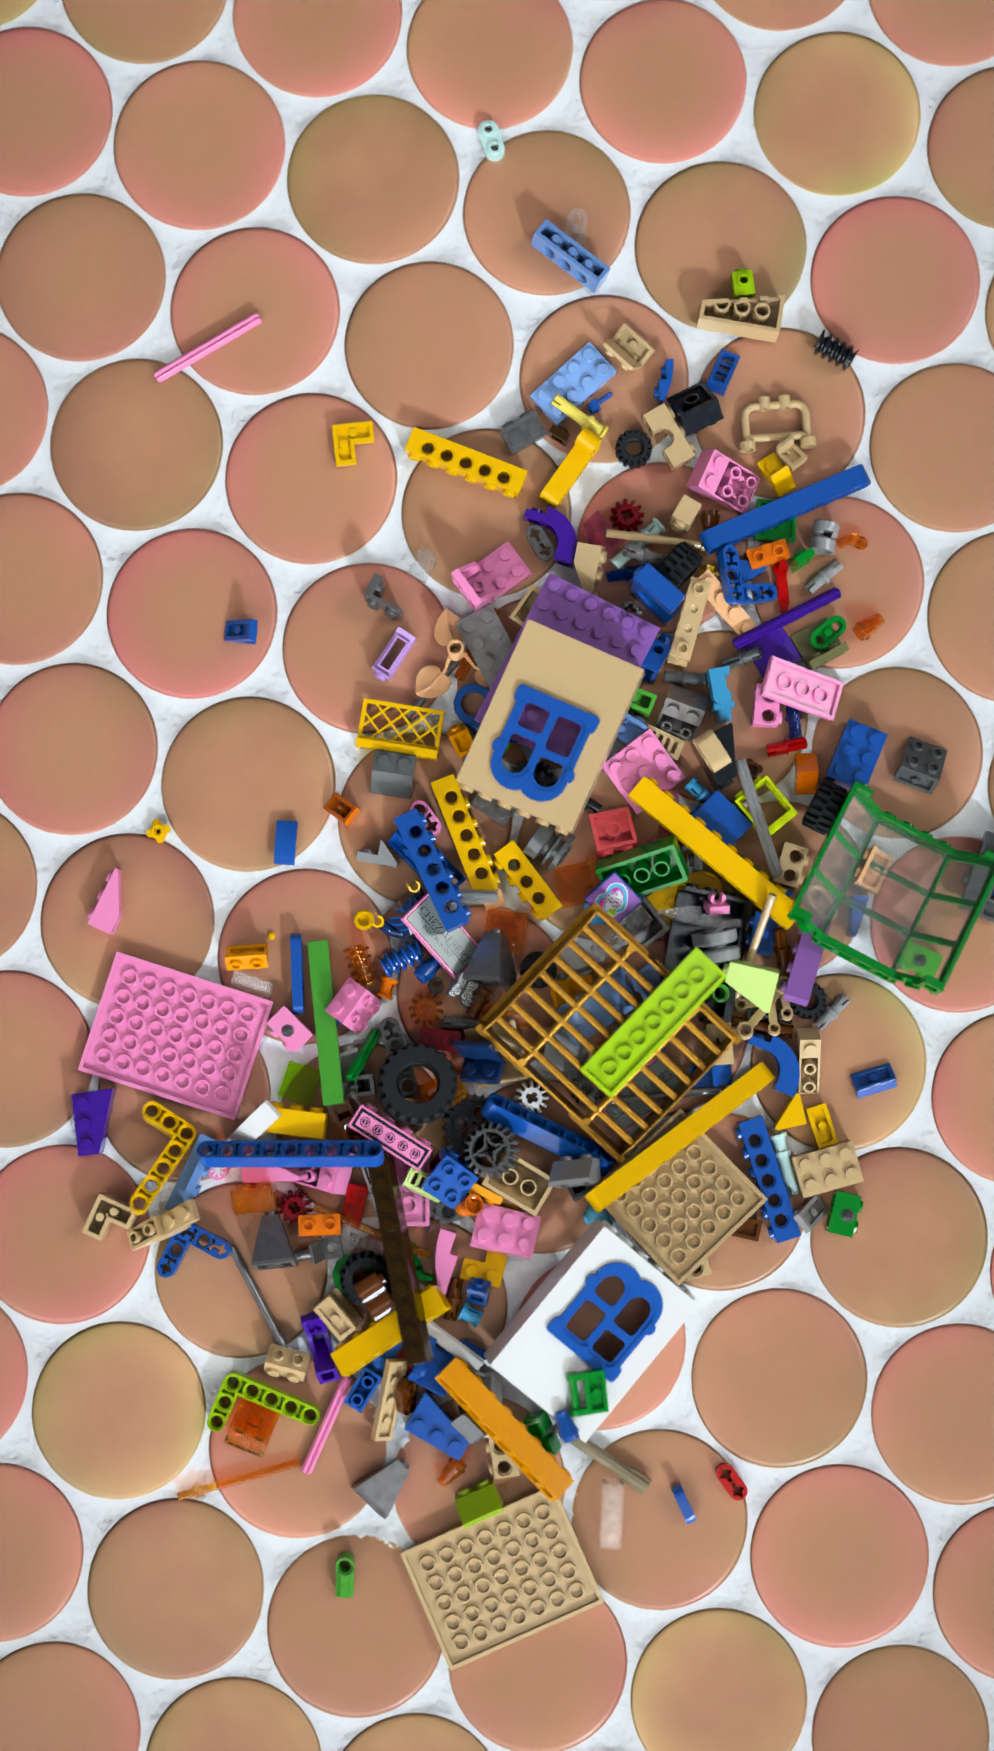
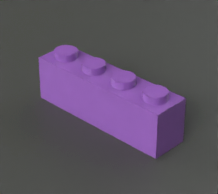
[780,919,831,1007]

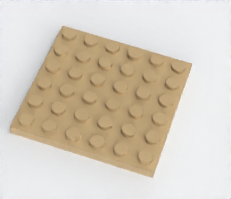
[605,1108,768,1287]

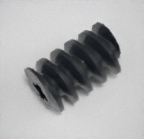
[814,330,859,371]

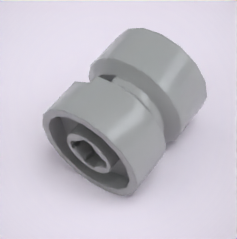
[808,520,840,555]

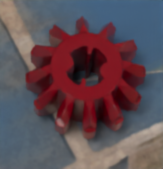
[609,499,644,532]
[278,1189,313,1225]

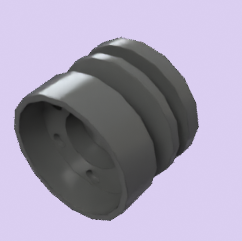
[523,824,576,872]

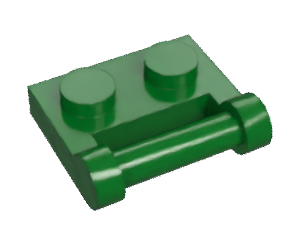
[566,1368,609,1417]

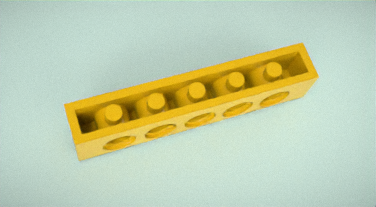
[405,427,528,498]
[431,774,501,891]

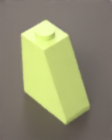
[723,959,779,1013]

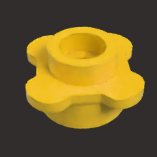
[146,819,171,843]

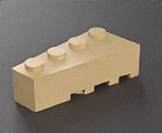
[696,295,785,343]

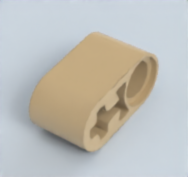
[692,729,732,773]

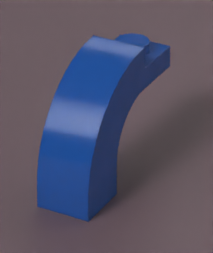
[746,1033,800,1097]

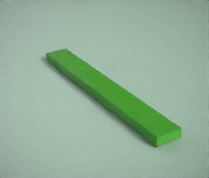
[307,940,345,1106]

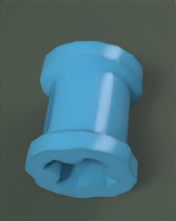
[683,776,710,803]
[457,1302,484,1328]

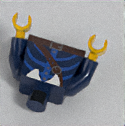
[369,878,425,939]

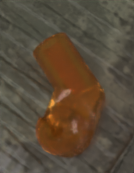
[836,533,868,550]

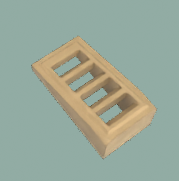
[646,725,685,761]

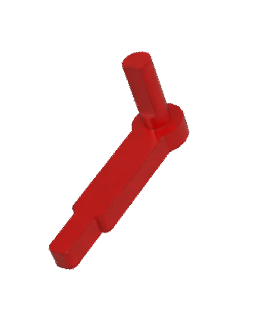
[772,560,790,614]

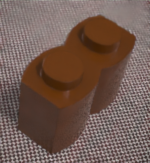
[353,1270,395,1322]

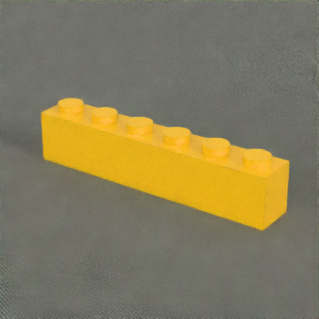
[330,1285,452,1376]

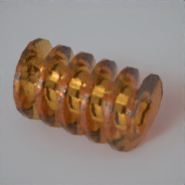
[343,944,379,987]

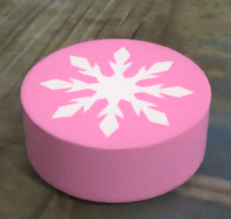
[208,1167,229,1180]

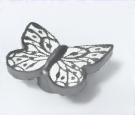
[445,971,479,1009]

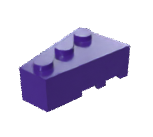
[71,1088,117,1156]

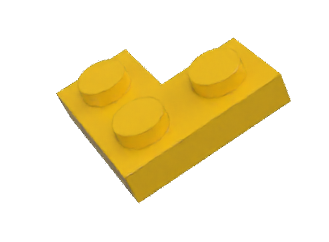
[332,421,375,467]
[459,1251,508,1288]

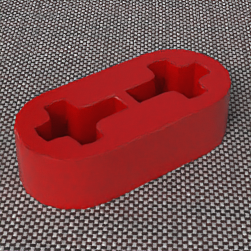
[716,1462,748,1501]

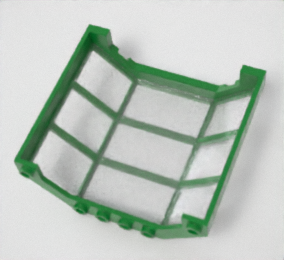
[786,781,994,995]

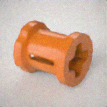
[375,976,399,1001]

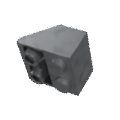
[655,684,709,742]

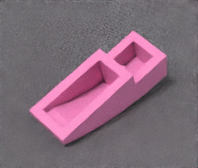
[435,1227,458,1295]

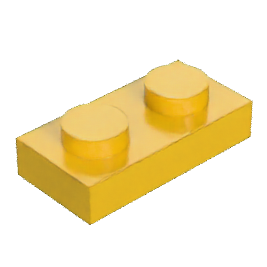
[805,1103,839,1149]

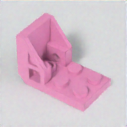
[451,541,532,612]

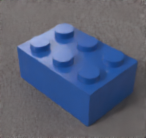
[823,719,888,789]

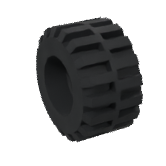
[656,541,703,590]
[802,779,848,836]
[340,1250,391,1306]

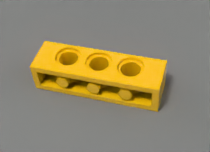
[493,840,562,921]

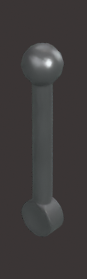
[557,966,593,981]

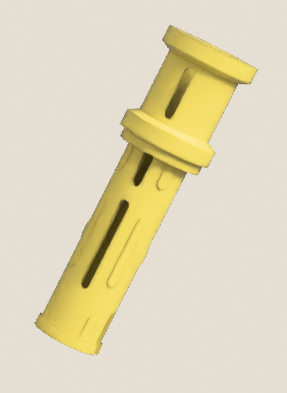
[551,393,609,438]

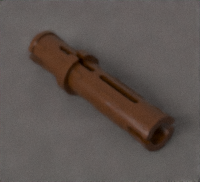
[731,1015,794,1038]

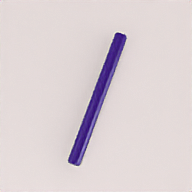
[732,587,841,649]

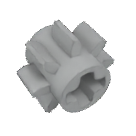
[619,598,642,616]

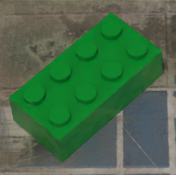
[595,835,689,896]

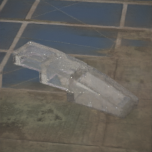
[655,906,742,928]

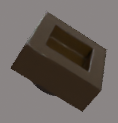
[548,425,570,447]

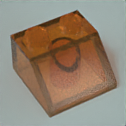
[224,1398,280,1458]

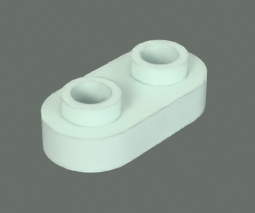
[478,120,505,162]

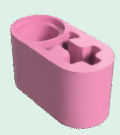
[410,800,442,837]

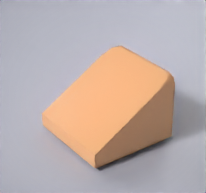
[483,889,505,911]

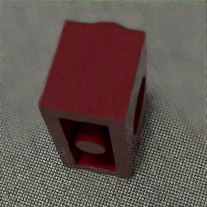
[418,1027,462,1053]

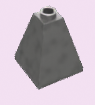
[462,929,517,987]
[251,1211,298,1271]
[351,1458,410,1519]

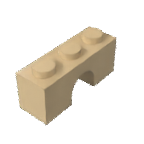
[642,403,696,472]

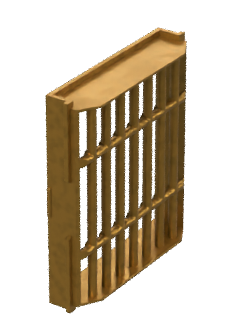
[475,902,743,1164]

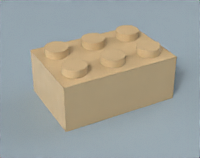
[790,1139,864,1198]

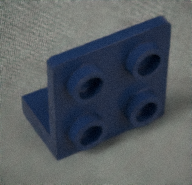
[453,1040,506,1085]

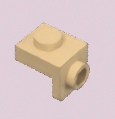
[776,435,808,472]

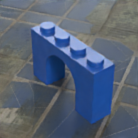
[629,563,685,626]

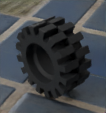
[615,429,653,469]
[520,951,557,989]
[790,983,827,1019]

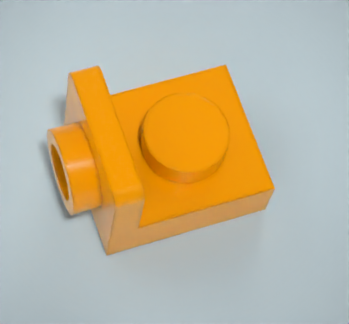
[446,723,473,758]

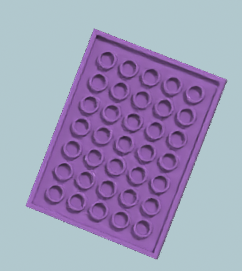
[474,573,660,757]

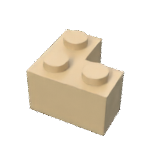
[82,1192,141,1241]

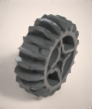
[463,1122,520,1179]

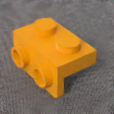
[225,943,269,971]

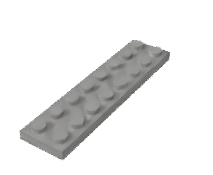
[455,604,546,764]

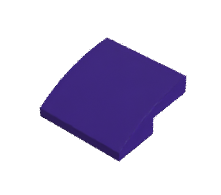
[744,627,803,679]

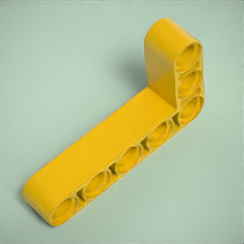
[130,1101,196,1215]

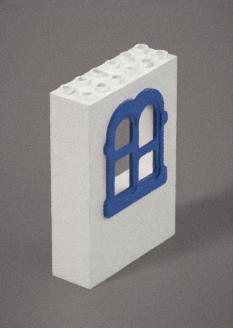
[484,1218,699,1443]

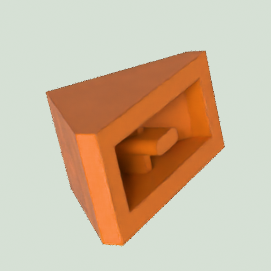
[795,753,819,794]
[324,793,361,828]

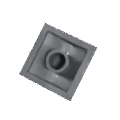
[618,896,670,947]

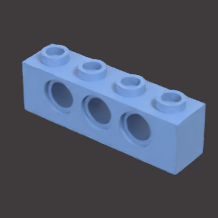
[531,219,611,294]

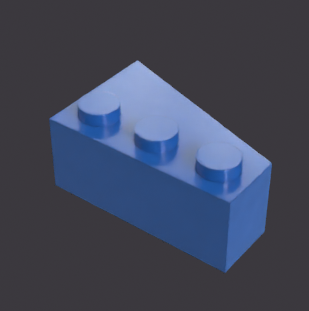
[404,1389,469,1461]

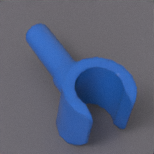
[588,392,613,414]

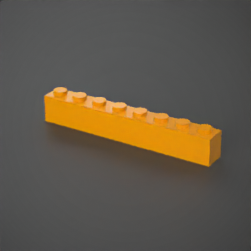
[434,1357,574,1502]

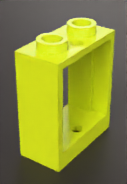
[733,775,798,835]

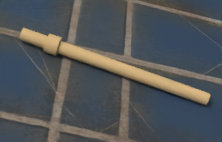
[605,529,706,552]
[733,893,777,1007]

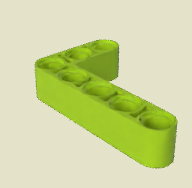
[207,1370,321,1432]

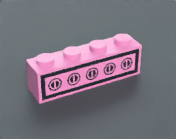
[348,1103,433,1171]

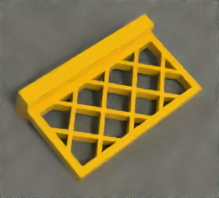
[355,698,445,761]

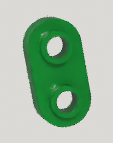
[809,615,846,650]

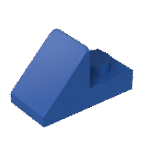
[224,619,258,644]
[689,1064,732,1087]

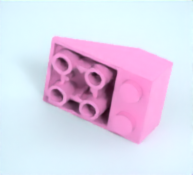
[686,449,761,514]
[288,1138,355,1195]

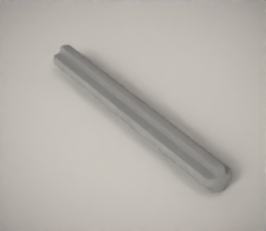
[735,758,783,878]

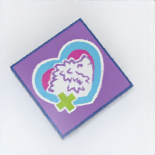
[584,870,643,922]

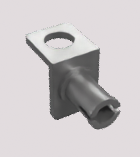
[294,1236,344,1264]

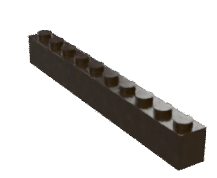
[368,1151,434,1366]

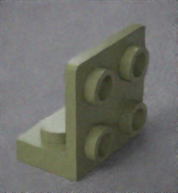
[791,618,849,670]

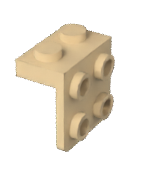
[602,323,656,371]

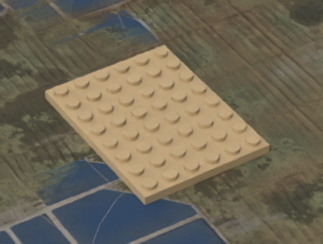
[400,1490,604,1671]

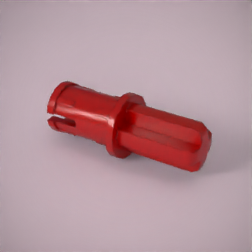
[766,737,808,758]

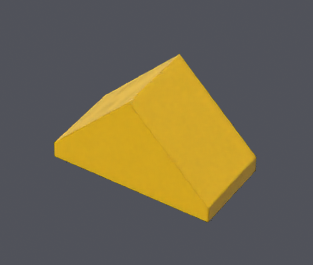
[773,1093,807,1130]

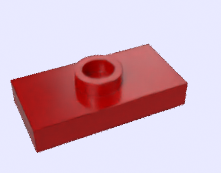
[340,1182,368,1228]

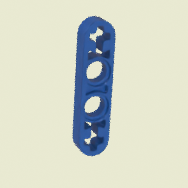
[290,933,304,1014]

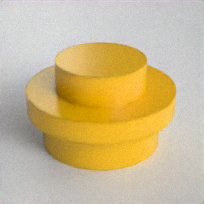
[354,910,375,930]

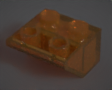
[230,1182,279,1215]

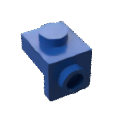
[466,1277,491,1307]

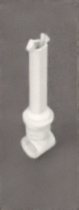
[427,1321,490,1376]

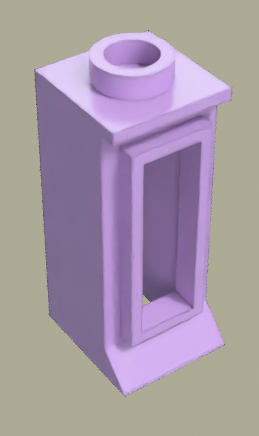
[372,626,416,682]

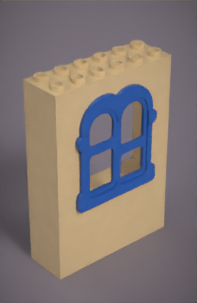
[456,619,645,836]

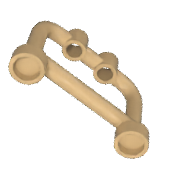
[739,395,817,453]

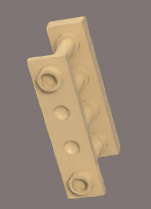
[666,576,712,669]

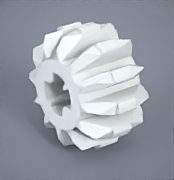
[514,1080,550,1113]

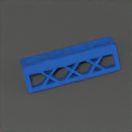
[387,828,466,891]

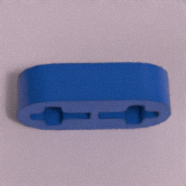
[671,1483,697,1524]

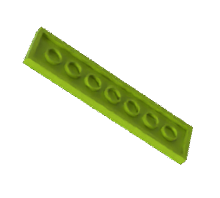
[580,946,727,1098]

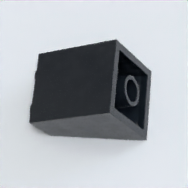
[691,723,736,790]

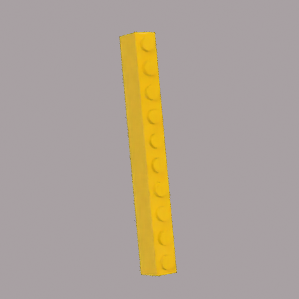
[627,776,802,930]

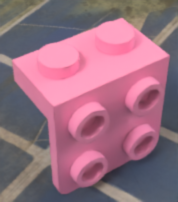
[325,977,382,1034]

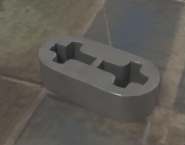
[526,525,554,562]

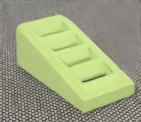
[401,1166,440,1203]

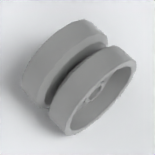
[691,927,741,963]

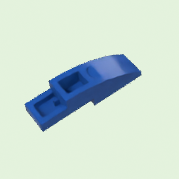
[343,1341,402,1413]

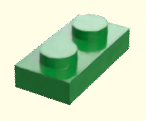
[789,547,816,573]

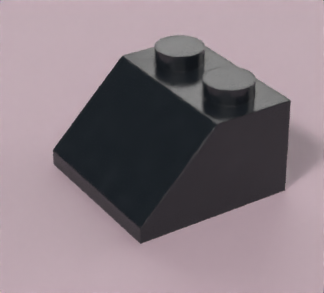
[666,381,724,436]

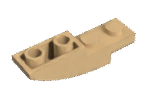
[126,1199,200,1251]

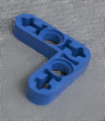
[717,544,777,605]
[157,1223,232,1277]

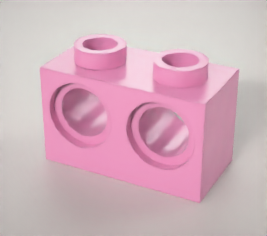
[751,683,782,729]

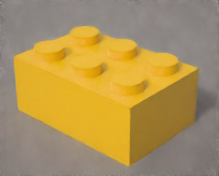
[264,1101,329,1139]

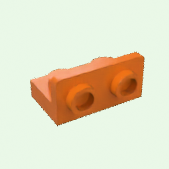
[743,538,791,570]
[298,1213,342,1236]

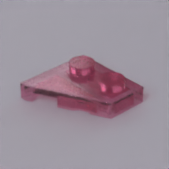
[583,511,626,564]

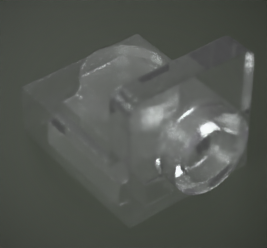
[407,549,437,584]

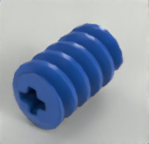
[378,938,423,978]

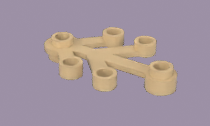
[735,976,793,1040]

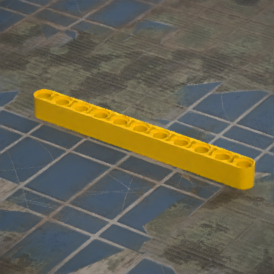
[584,1061,775,1214]

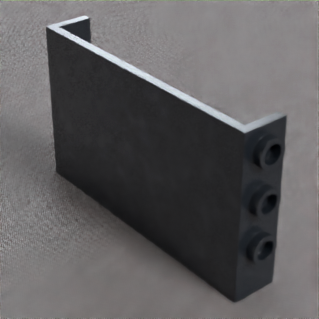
[659,883,753,1023]

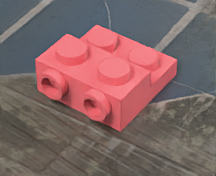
[589,806,638,858]

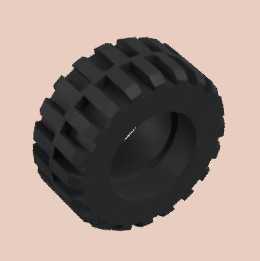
[377,1043,458,1126]

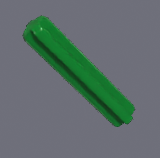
[345,1028,382,1081]

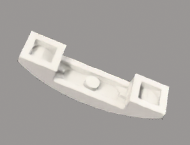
[226,1100,281,1141]

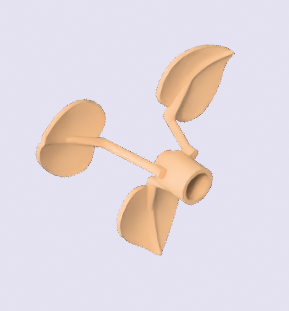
[415,609,489,698]

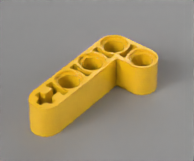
[539,427,602,508]

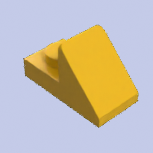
[756,452,796,498]

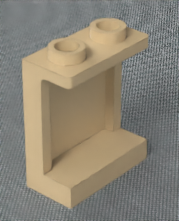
[313,1287,363,1342]

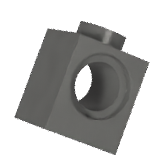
[432,1202,465,1225]

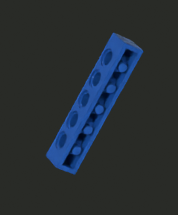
[394,808,472,933]
[735,1115,801,1243]

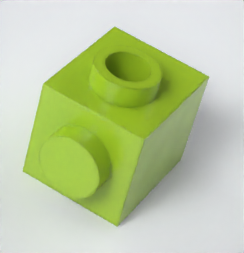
[730,268,755,300]

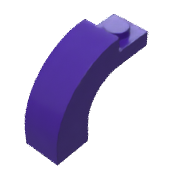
[524,507,577,569]
[300,1312,340,1384]

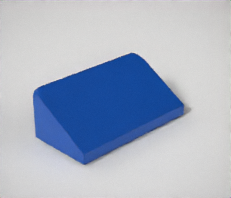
[850,1063,897,1099]

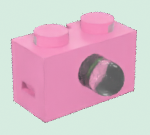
[267,1006,315,1053]

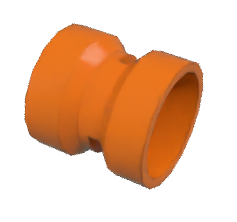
[455,1194,483,1217]

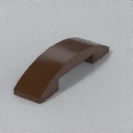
[329,1099,375,1181]

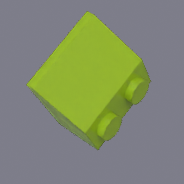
[455,1479,503,1529]

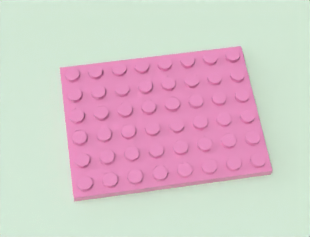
[78,952,274,1120]

